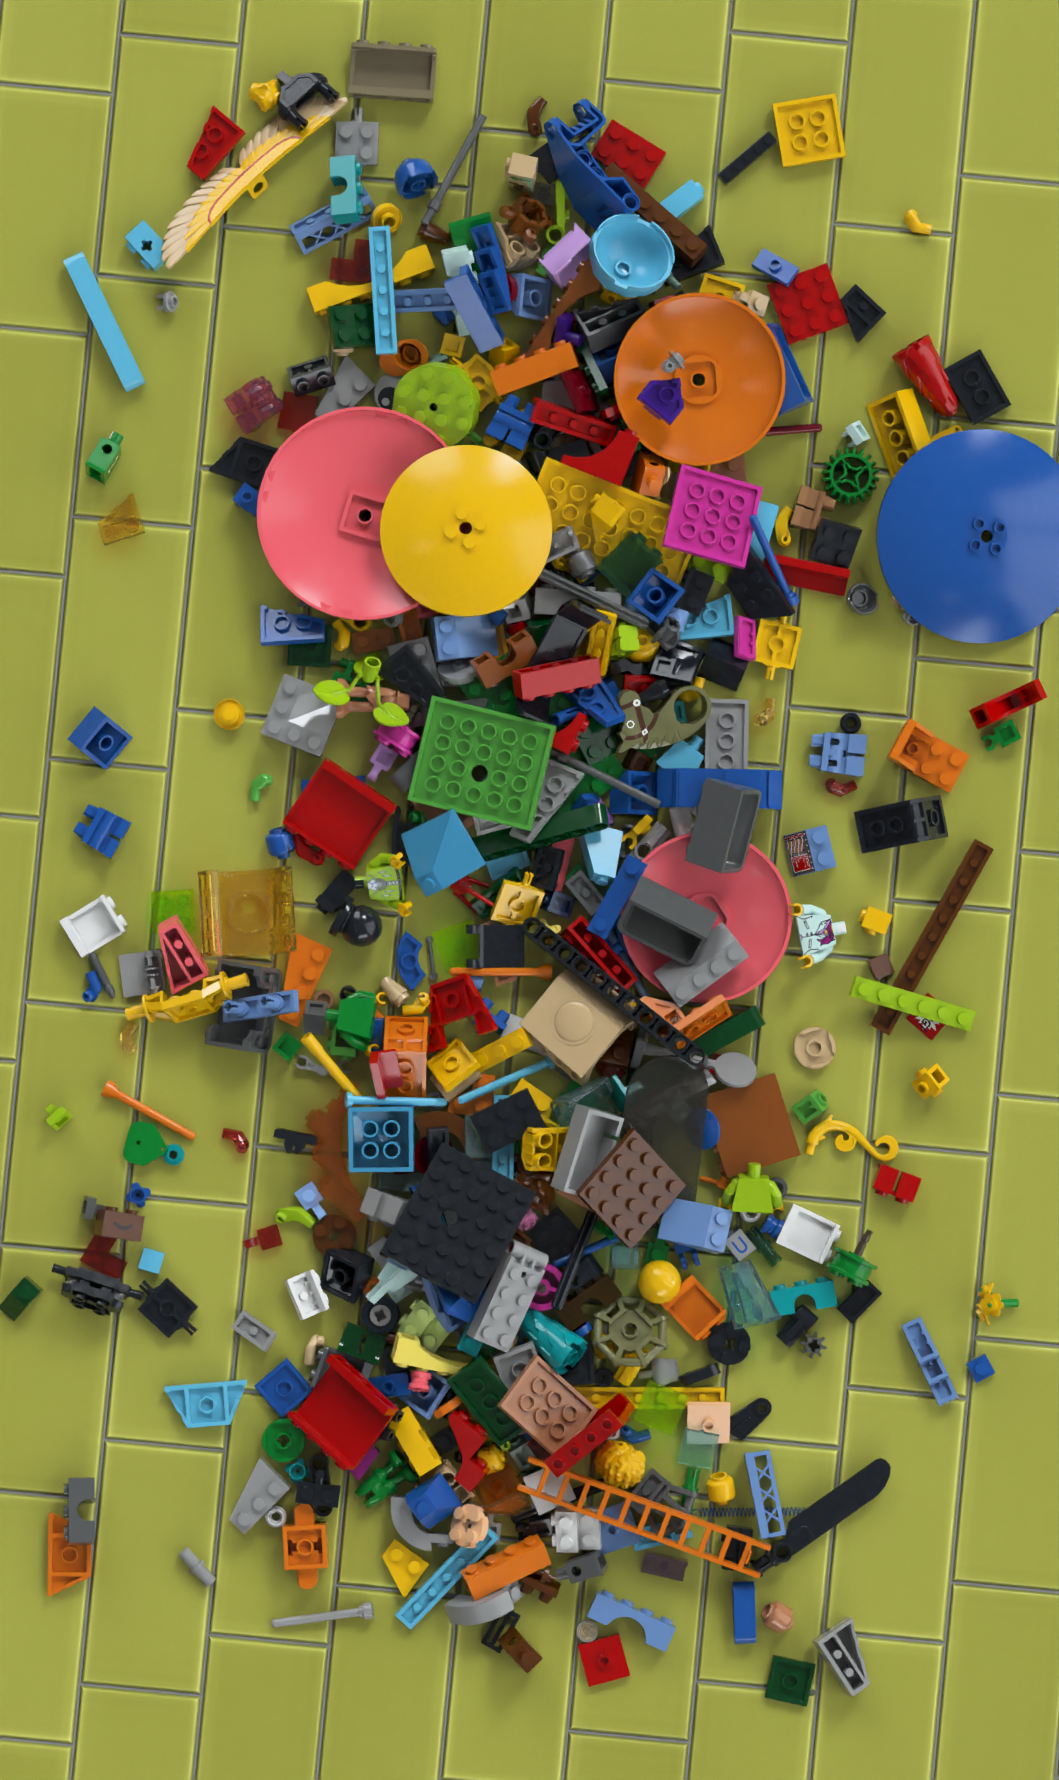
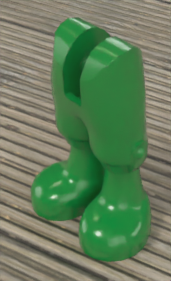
[354,1449,419,1509]

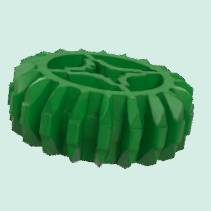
[822,447,879,505]

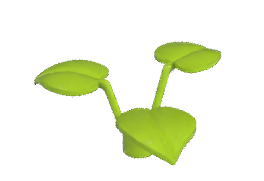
[312,651,409,727]

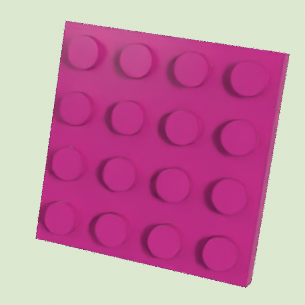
[662,464,763,569]

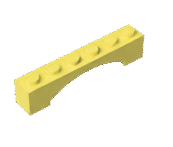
[391,1332,499,1377]

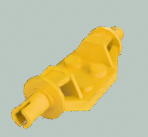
[125,971,250,1023]

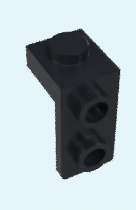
[315,869,356,915]

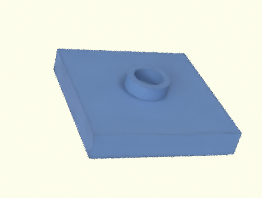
[600,1501,642,1555]

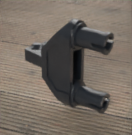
[276,70,339,131]

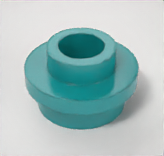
[163,1144,184,1165]

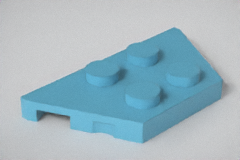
[164,1379,247,1428]

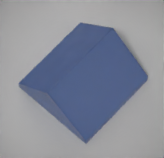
[626,567,685,625]

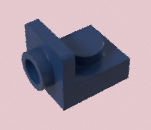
[539,890,576,919]

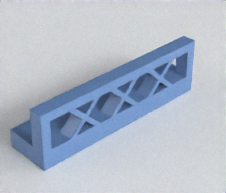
[289,186,375,255]
[744,1450,786,1539]

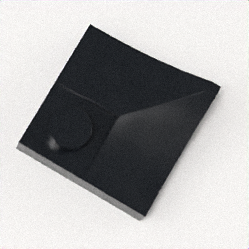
[650,641,705,686]

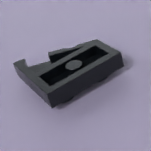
[841,284,886,343]

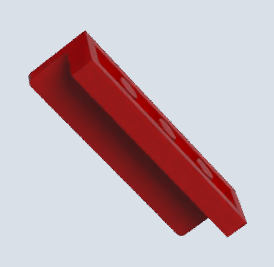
[529,397,617,446]
[764,554,851,596]

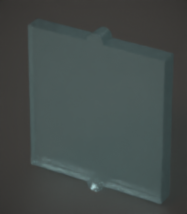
[677,1428,719,1469]

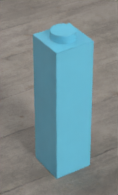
[639,179,705,220]

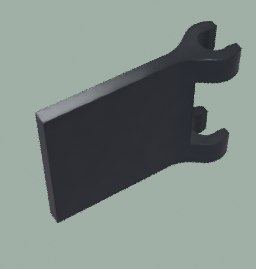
[466,924,524,968]

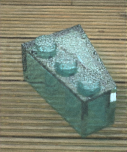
[718,1259,781,1330]

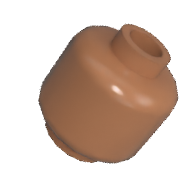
[761,1601,794,1633]

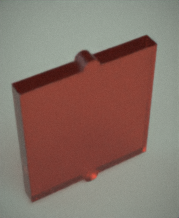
[277,391,318,433]

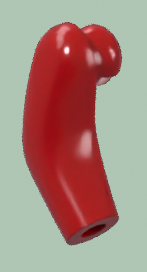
[293,834,325,866]

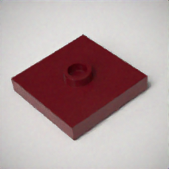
[561,369,600,414]

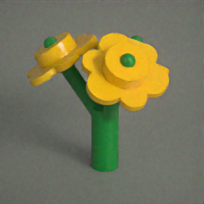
[975,1282,1019,1326]

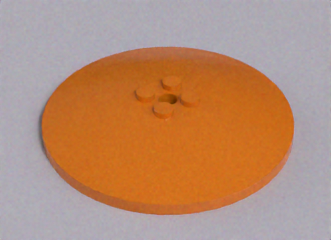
[614,293,786,466]

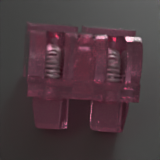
[223,376,284,434]

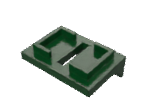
[337,1322,387,1365]

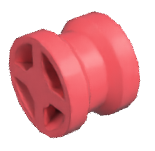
[408,1371,431,1392]

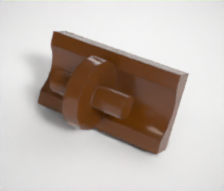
[520,1566,561,1604]

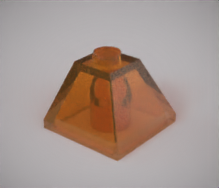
[474,1461,531,1515]

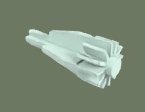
[365,1262,417,1304]

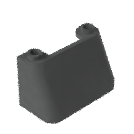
[205,959,282,1053]

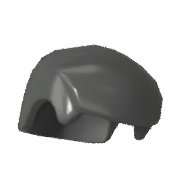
[846,583,879,615]

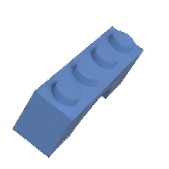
[587,1589,676,1652]

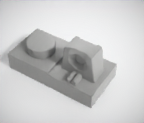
[231,1310,278,1352]

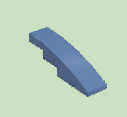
[901,1316,959,1407]

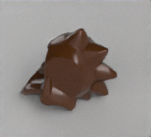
[513,1154,555,1216]

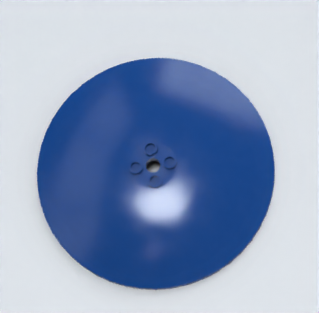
[876,429,1059,643]

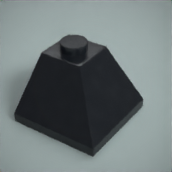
[320,1249,375,1304]

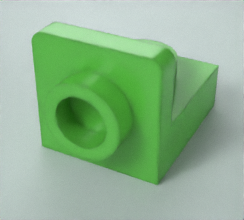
[791,1089,829,1125]

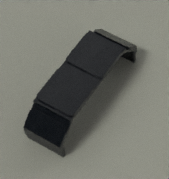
[514,599,612,725]

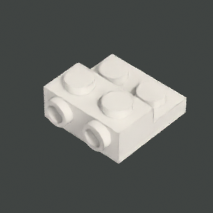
[551,1506,602,1553]

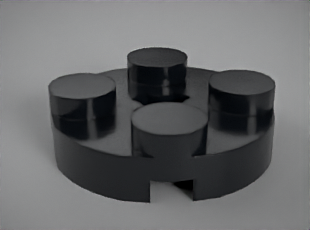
[708,1322,751,1365]

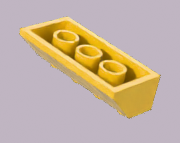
[866,388,931,479]

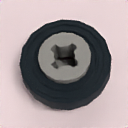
[361,1296,400,1334]

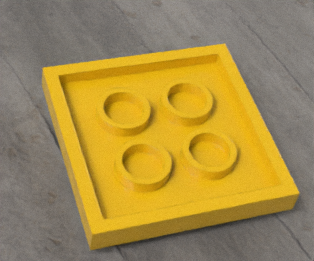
[772,93,846,168]

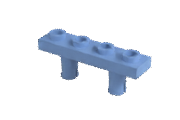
[222,990,299,1023]

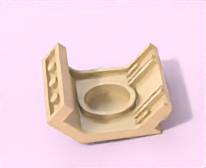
[519,963,637,1086]

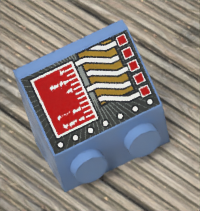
[783,825,836,877]

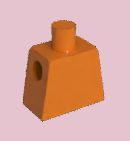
[630,450,666,497]

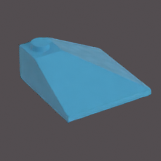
[401,809,486,897]

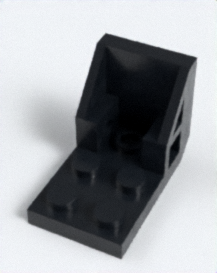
[854,795,949,854]

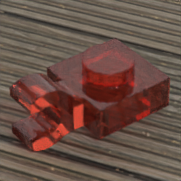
[244,1224,283,1251]

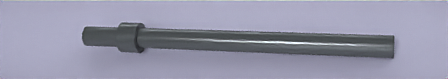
[421,114,487,226]
[550,747,662,809]

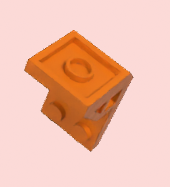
[886,718,970,793]
[639,993,733,1050]
[383,1015,428,1098]

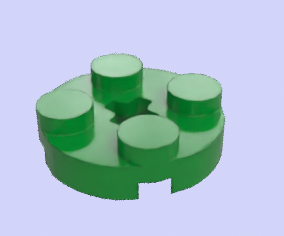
[262,1419,305,1462]

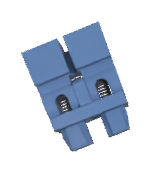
[808,732,868,778]

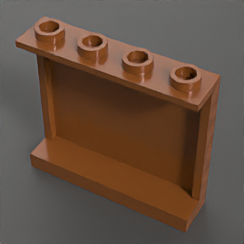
[698,1073,801,1178]

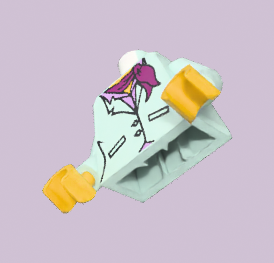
[789,903,847,969]

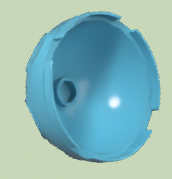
[589,214,675,298]

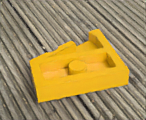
[382,1538,429,1597]

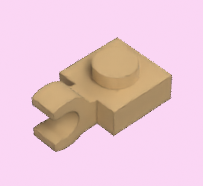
[732,290,770,318]

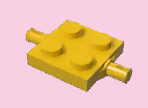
[448,353,505,413]
[754,616,802,681]
[490,872,545,930]

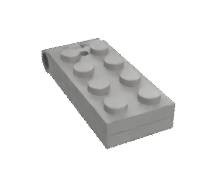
[466,1239,549,1353]

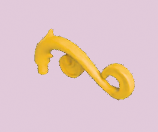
[805,1114,899,1161]

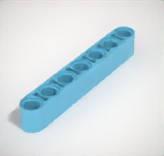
[63,252,146,392]

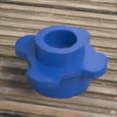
[126,1182,151,1208]

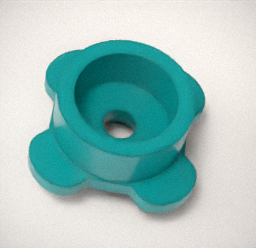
[285,1458,310,1484]

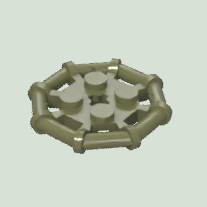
[592,1296,669,1369]

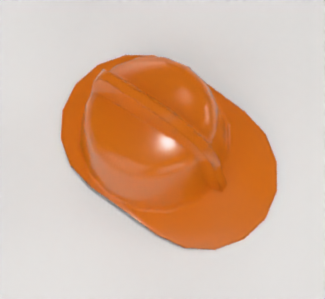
[379,339,429,377]

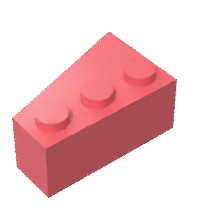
[158,914,209,995]

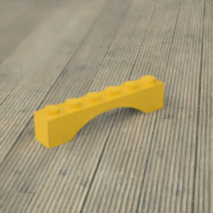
[306,244,435,317]

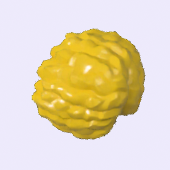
[594,1440,646,1489]

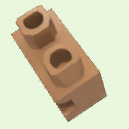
[789,485,836,532]

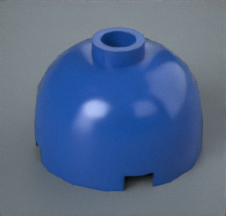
[394,158,438,199]

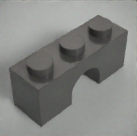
[64,1477,95,1545]

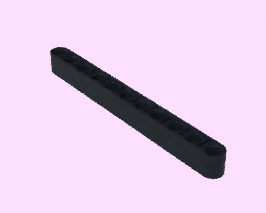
[522,917,708,1070]

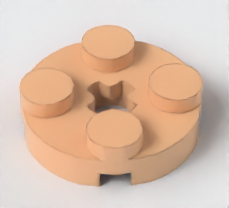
[449,1504,489,1548]

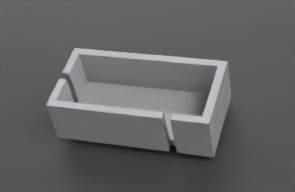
[551,1103,624,1195]

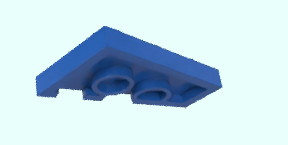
[561,679,626,728]

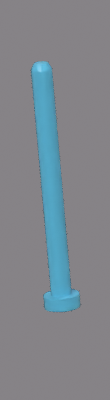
[457,1055,555,1104]
[344,1092,447,1107]

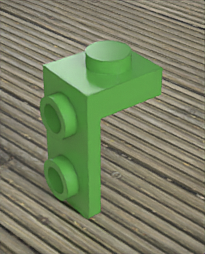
[327,1022,358,1061]

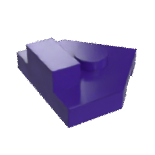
[636,378,684,426]

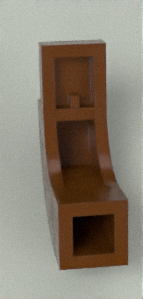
[414,1110,480,1160]

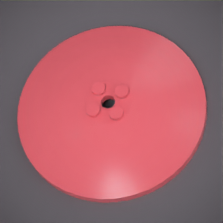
[621,833,792,1003]

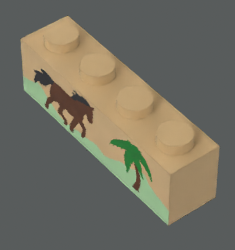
[505,152,538,195]

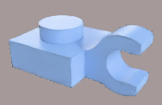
[294,1181,327,1220]

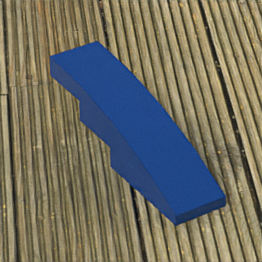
[470,222,511,315]

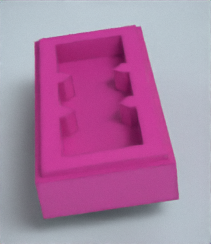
[734,615,756,662]

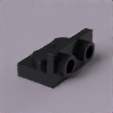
[286,355,336,397]
[675,566,715,618]
[530,846,565,892]

